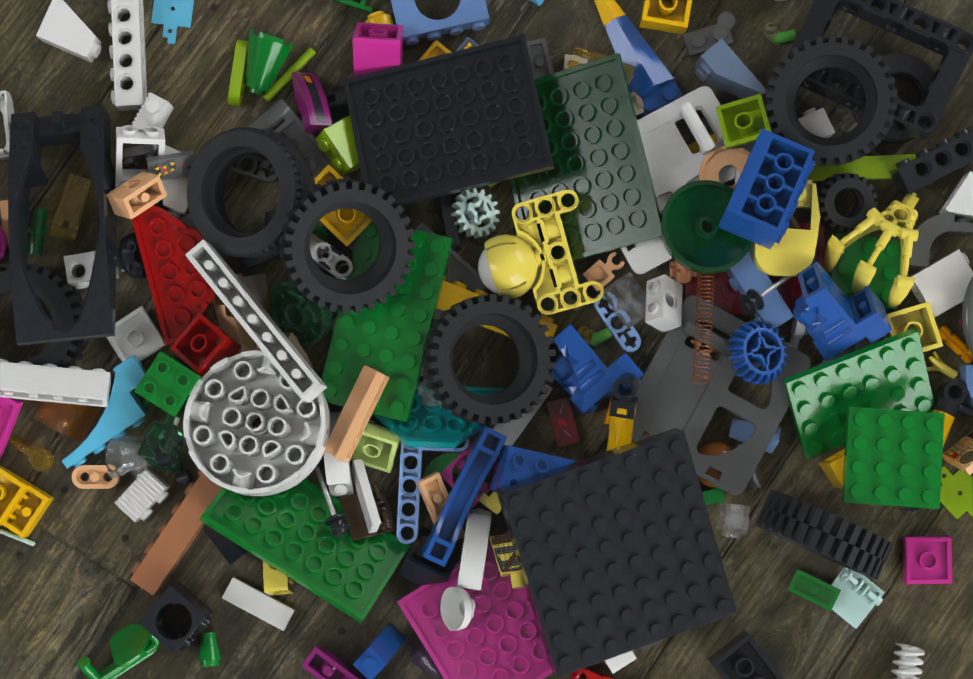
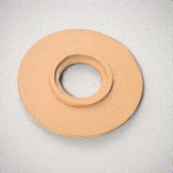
[699,146,750,189]

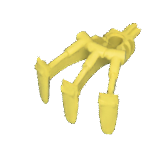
[824,192,919,307]

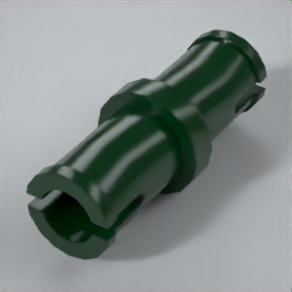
[27,208,48,255]

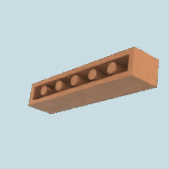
[130,469,222,595]

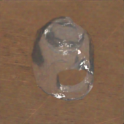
[106,435,152,480]

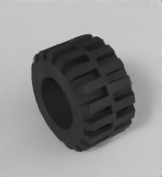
[817,173,878,232]

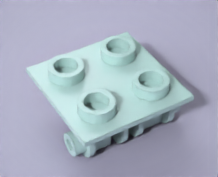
[831,567,885,629]

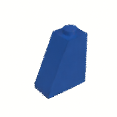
[353,623,406,679]

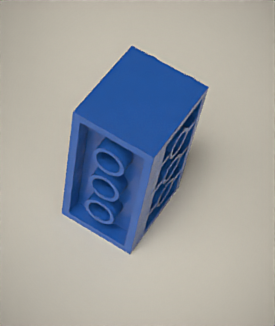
[718,128,816,250]
[488,445,576,492]

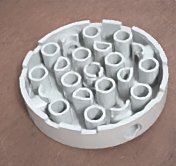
[183,350,331,496]

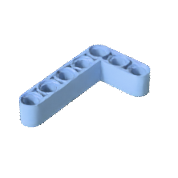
[396,438,469,544]

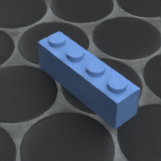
[723,249,794,329]

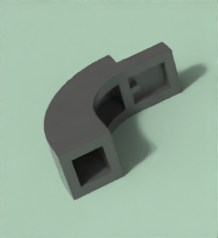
[908,213,973,269]

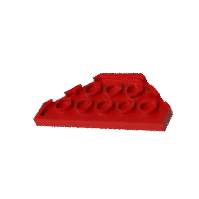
[131,204,215,345]

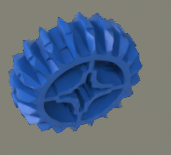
[726,321,789,385]

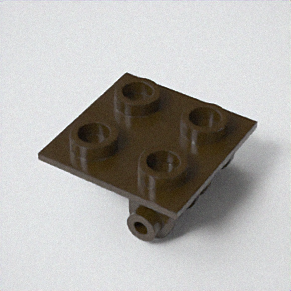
[339,484,397,541]

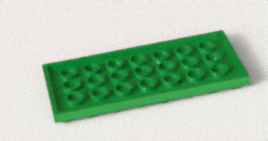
[322,221,453,422]
[200,479,410,623]

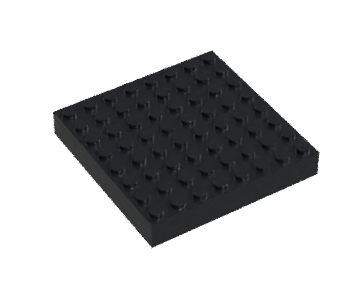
[496,428,737,677]

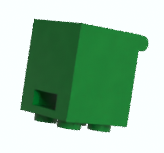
[134,351,202,425]

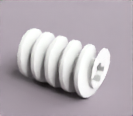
[891,643,925,679]

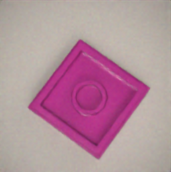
[902,536,952,584]

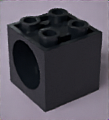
[138,582,213,654]

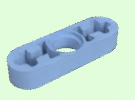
[593,293,641,352]

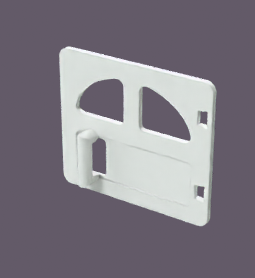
[620,86,746,274]

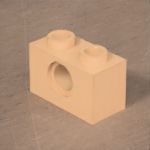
[106,171,167,219]

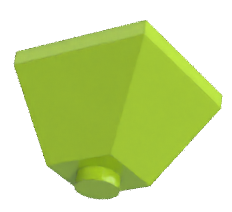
[715,93,772,150]

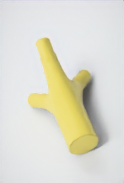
[926,351,958,379]

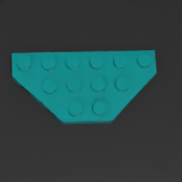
[372,384,504,448]

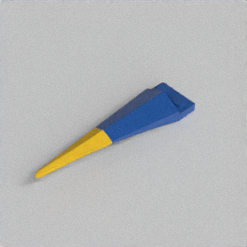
[594,0,683,118]

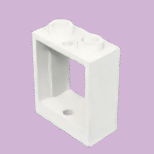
[115,125,165,188]

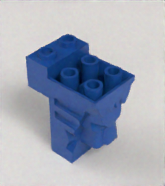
[793,262,892,361]
[549,324,644,414]

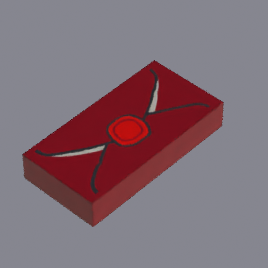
[546,397,580,448]

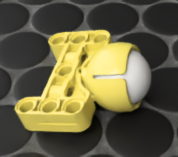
[478,190,604,315]

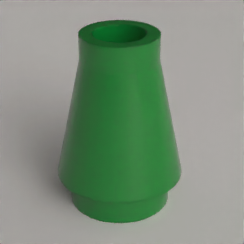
[198,632,222,667]

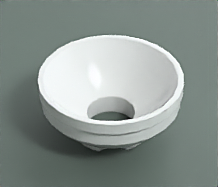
[440,587,475,631]

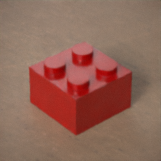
[170,312,242,377]

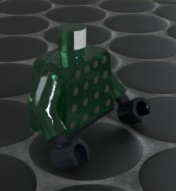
[137,413,193,485]

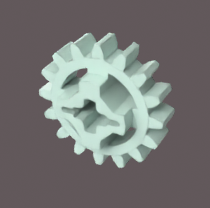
[451,188,500,239]

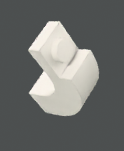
[324,412,354,497]
[457,508,492,590]

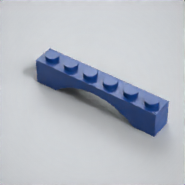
[421,425,507,567]

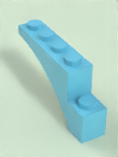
[62,354,148,469]

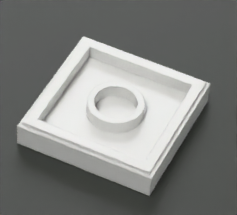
[106,306,168,362]

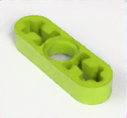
[228,40,248,107]

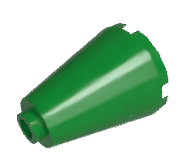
[245,29,294,96]

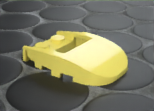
[751,183,820,277]

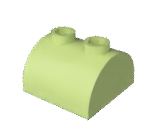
[350,420,401,473]

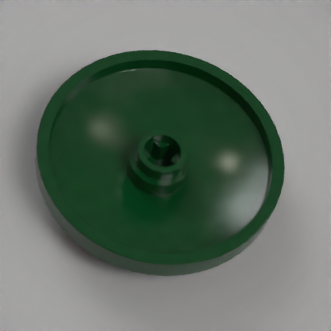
[661,180,752,274]

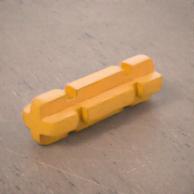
[938,325,973,363]

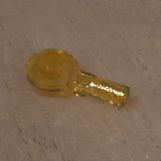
[10,438,54,472]

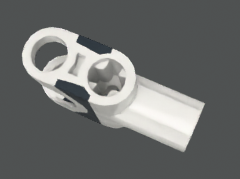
[310,233,353,279]

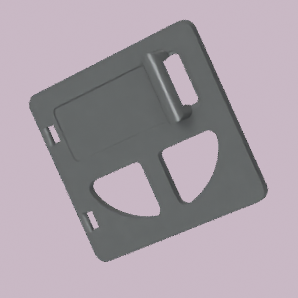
[632,295,811,495]

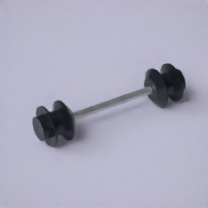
[739,259,816,315]
[313,458,351,538]

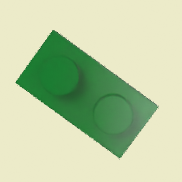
[788,569,841,612]

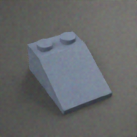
[694,38,767,99]

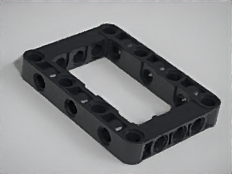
[788,0,973,140]

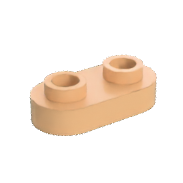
[72,465,121,489]

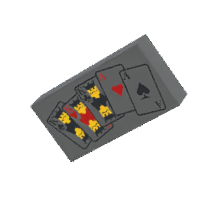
[147,150,195,181]

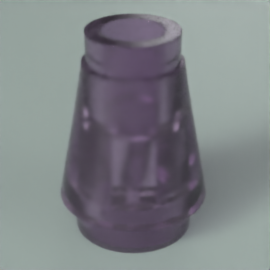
[410,644,441,679]

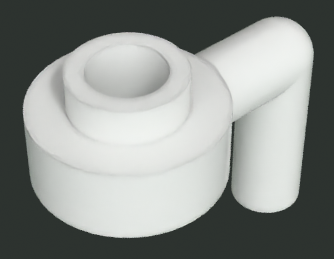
[783,318,808,350]

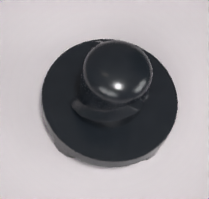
[116,232,147,279]

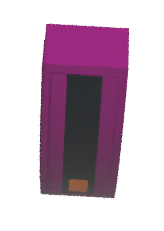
[292,72,332,133]

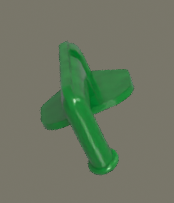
[76,624,161,679]

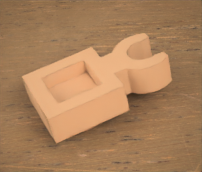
[582,252,624,292]

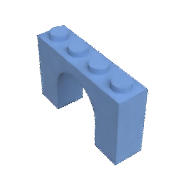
[391,0,489,45]

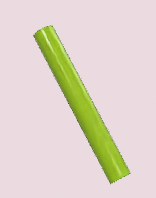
[262,47,316,103]

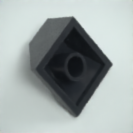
[398,527,463,586]

